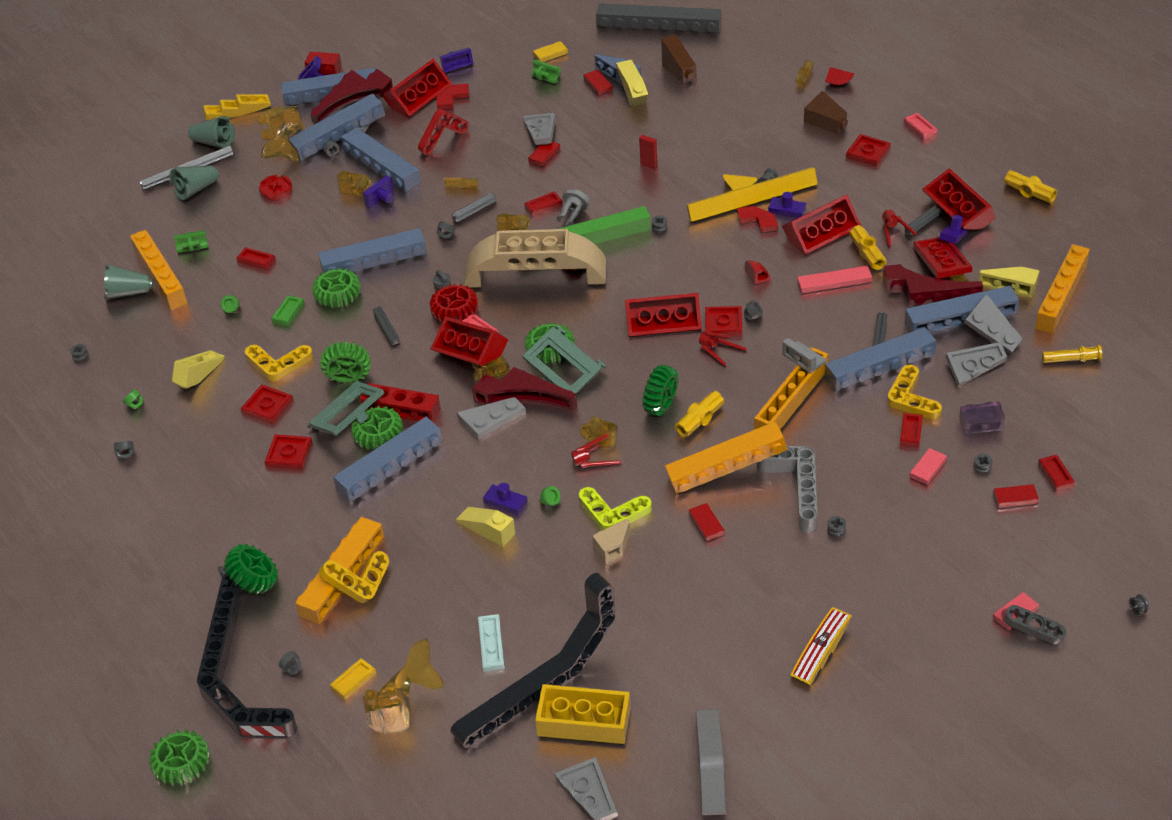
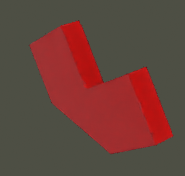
[437,83,469,110]
[737,206,778,233]

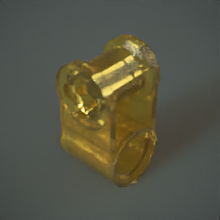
[337,171,371,196]
[496,213,530,231]
[473,355,510,381]
[580,416,618,448]

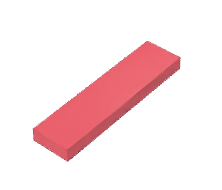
[797,266,872,293]

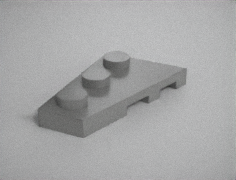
[523,113,556,145]
[964,294,1022,355]
[946,342,1007,387]
[457,397,526,439]
[554,757,618,820]

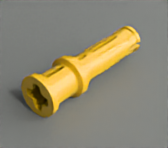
[1042,344,1102,364]

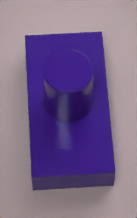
[439,47,474,73]
[298,56,324,80]
[363,175,394,208]
[768,192,806,218]
[939,215,969,244]
[483,483,528,515]

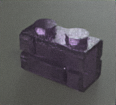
[959,402,1005,434]

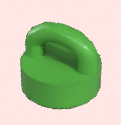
[221,295,240,313]
[123,389,143,409]
[539,486,561,507]

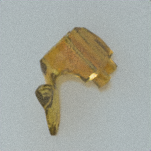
[257,105,304,161]
[363,638,444,734]

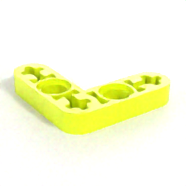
[579,487,652,531]

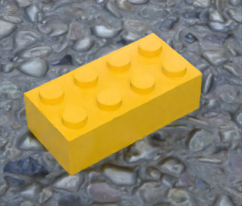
[535,684,631,744]

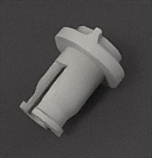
[557,189,590,227]

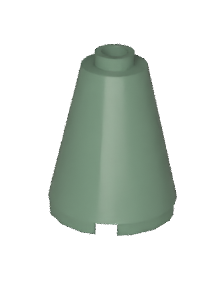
[188,116,235,149]
[170,166,219,200]
[104,264,152,300]

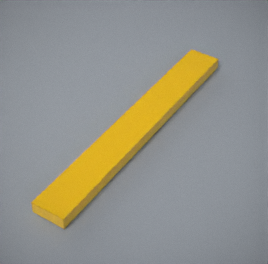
[686,167,818,222]

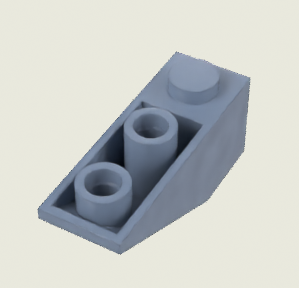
[595,54,641,85]

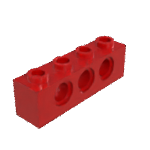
[360,383,441,423]

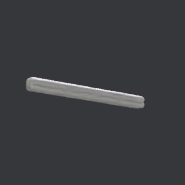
[140,146,233,190]

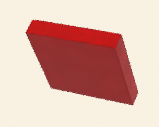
[846,134,891,167]
[705,306,742,336]
[240,384,293,424]
[264,434,312,470]

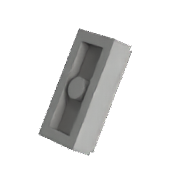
[782,338,826,374]

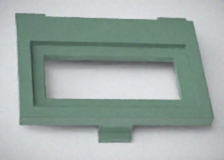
[522,325,607,394]
[307,381,384,436]

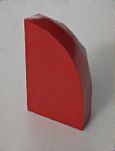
[825,67,855,86]
[744,260,771,285]

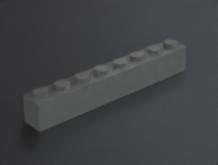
[596,3,722,33]

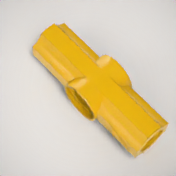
[1004,170,1058,204]
[849,225,887,271]
[675,391,724,438]

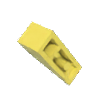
[616,59,648,107]
[979,267,1040,298]
[172,350,225,389]
[456,507,515,547]

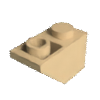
[592,519,630,564]

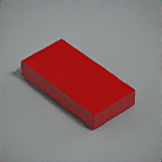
[583,70,613,95]
[639,135,658,169]
[528,141,560,167]
[524,191,563,217]
[236,247,276,270]
[899,413,923,448]
[1038,454,1075,492]
[993,484,1039,508]
[689,503,725,542]

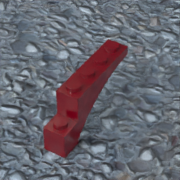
[310,69,393,124]
[883,264,983,307]
[472,367,577,411]

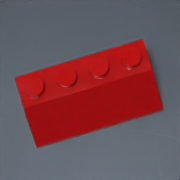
[382,58,452,117]
[922,168,996,230]
[782,195,861,255]
[624,293,702,336]
[430,316,509,366]

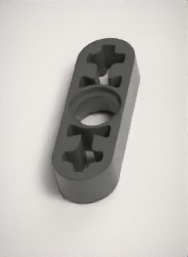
[1003,605,1066,645]

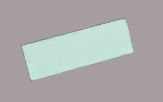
[478,614,505,672]

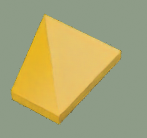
[723,174,758,190]

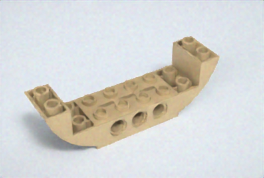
[463,229,606,288]

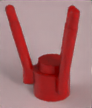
[882,210,917,247]
[699,330,747,366]
[571,434,621,469]

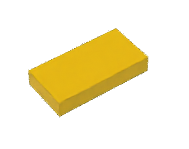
[533,41,568,62]
[330,658,377,700]

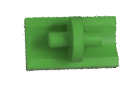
[531,60,561,84]
[174,230,208,253]

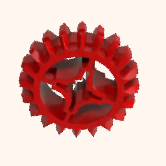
[429,283,479,323]

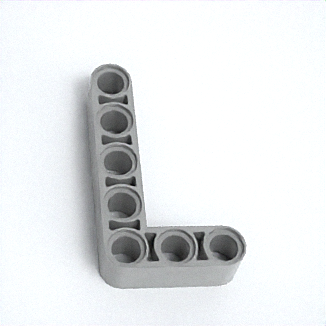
[757,446,818,533]
[696,709,726,816]

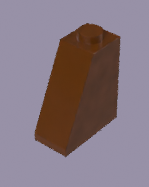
[661,34,697,84]
[804,91,848,134]

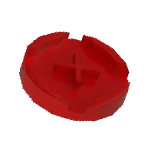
[259,175,293,201]

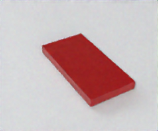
[913,237,972,279]

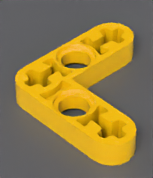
[245,345,313,381]
[887,365,942,420]
[319,551,389,603]

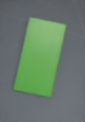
[271,295,304,327]

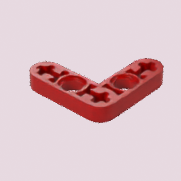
[418,109,469,155]

